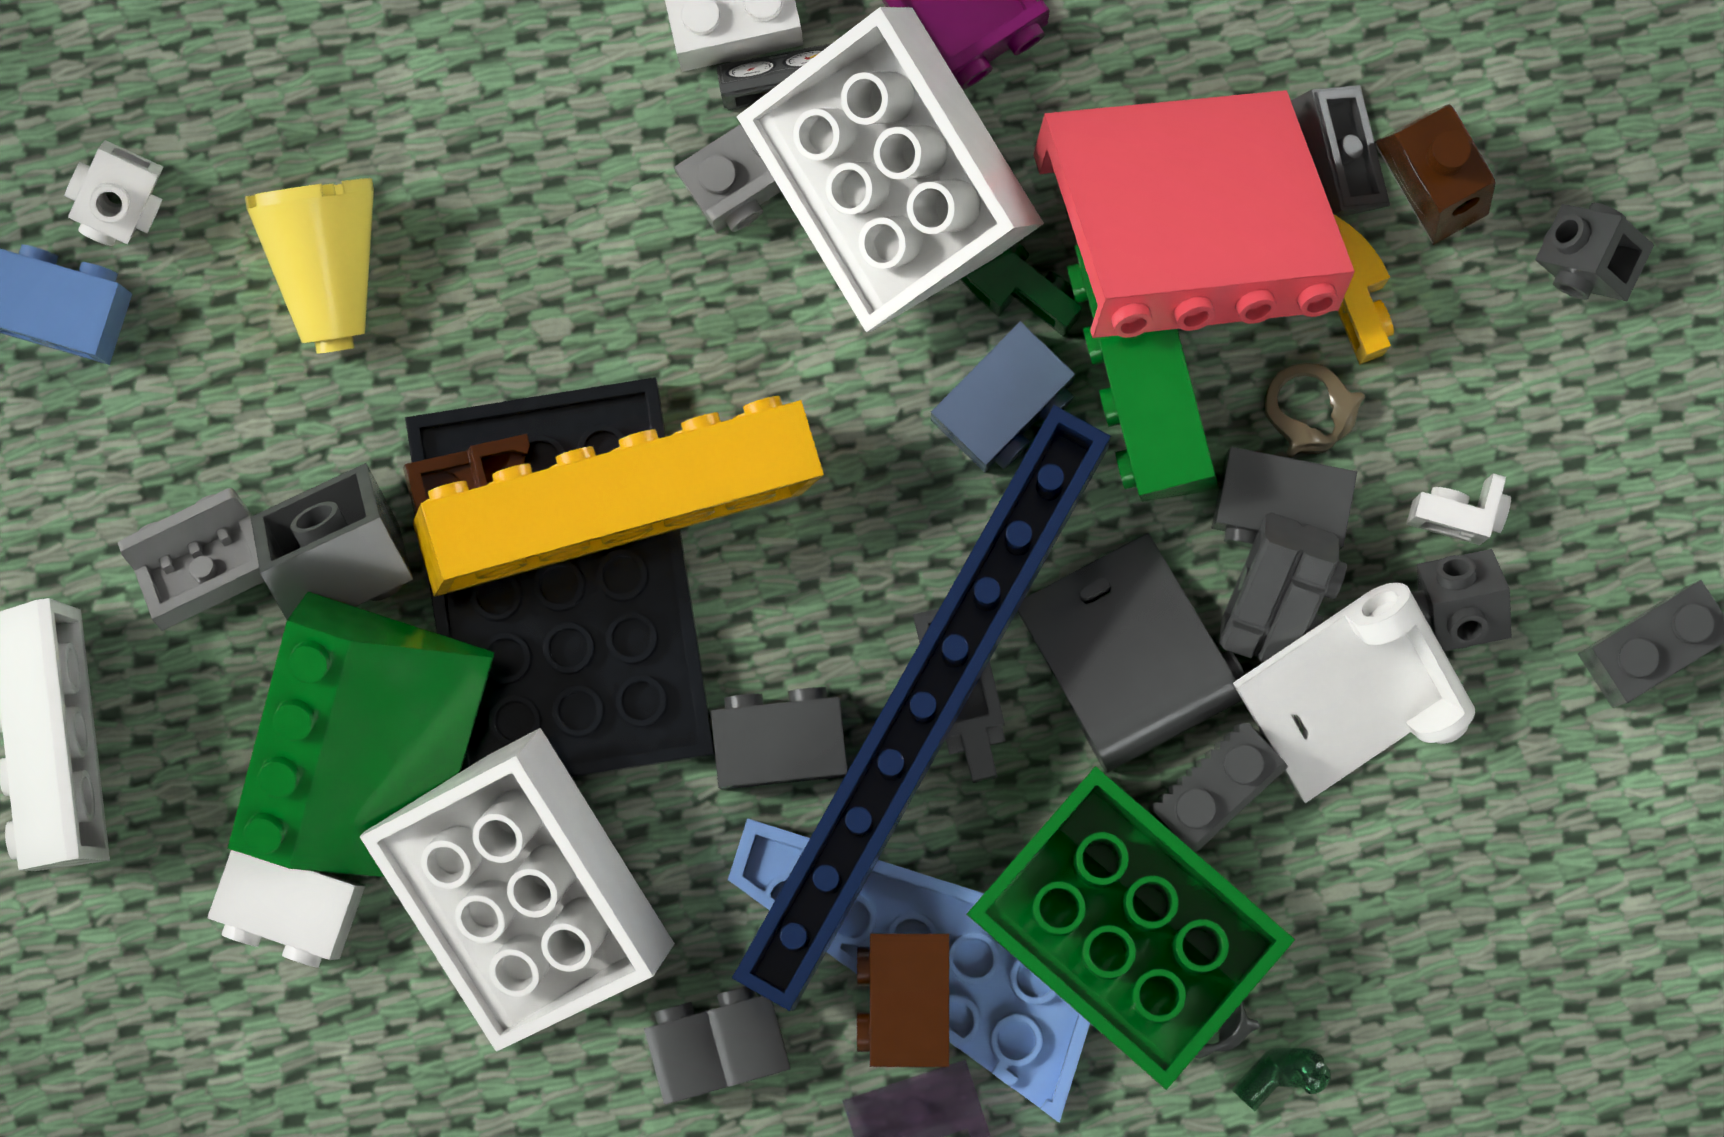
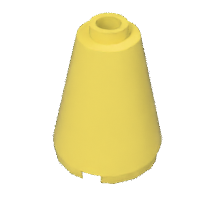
[245,178,374,354]

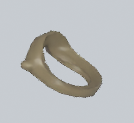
[1264,363,1365,457]

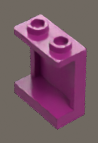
[882,0,1050,90]

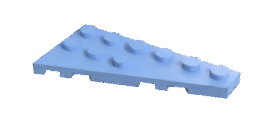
[728,818,1090,1123]

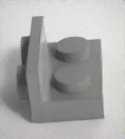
[674,124,785,233]

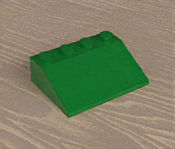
[227,592,495,877]
[966,766,1295,1090]

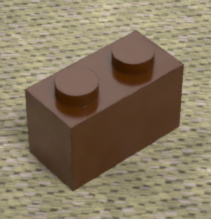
[857,933,949,1067]

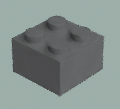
[250,463,413,620]

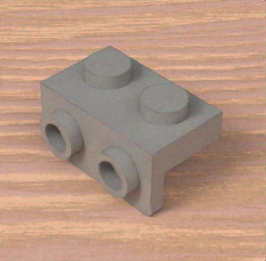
[118,488,265,631]

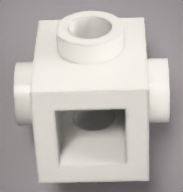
[64,140,163,246]

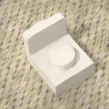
[1406,473,1511,545]

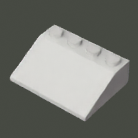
[736,7,1044,332]
[360,728,675,1052]

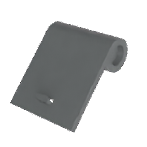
[1018,532,1245,773]

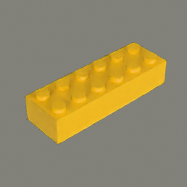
[413,396,824,597]

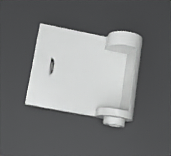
[1233,583,1475,803]

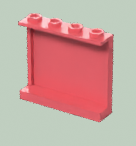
[1033,90,1355,338]

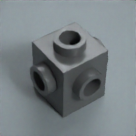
[1535,203,1654,301]
[1411,549,1512,651]

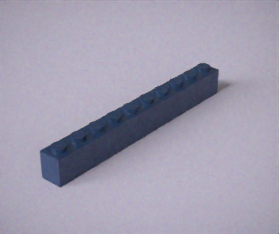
[732,405,1111,1011]

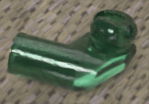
[1231,1048,1331,1112]

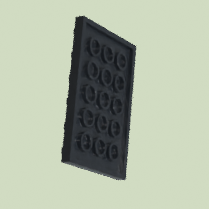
[405,377,715,778]

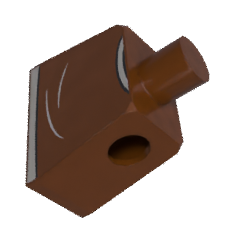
[1374,104,1496,245]

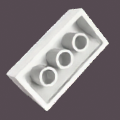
[0,598,110,871]

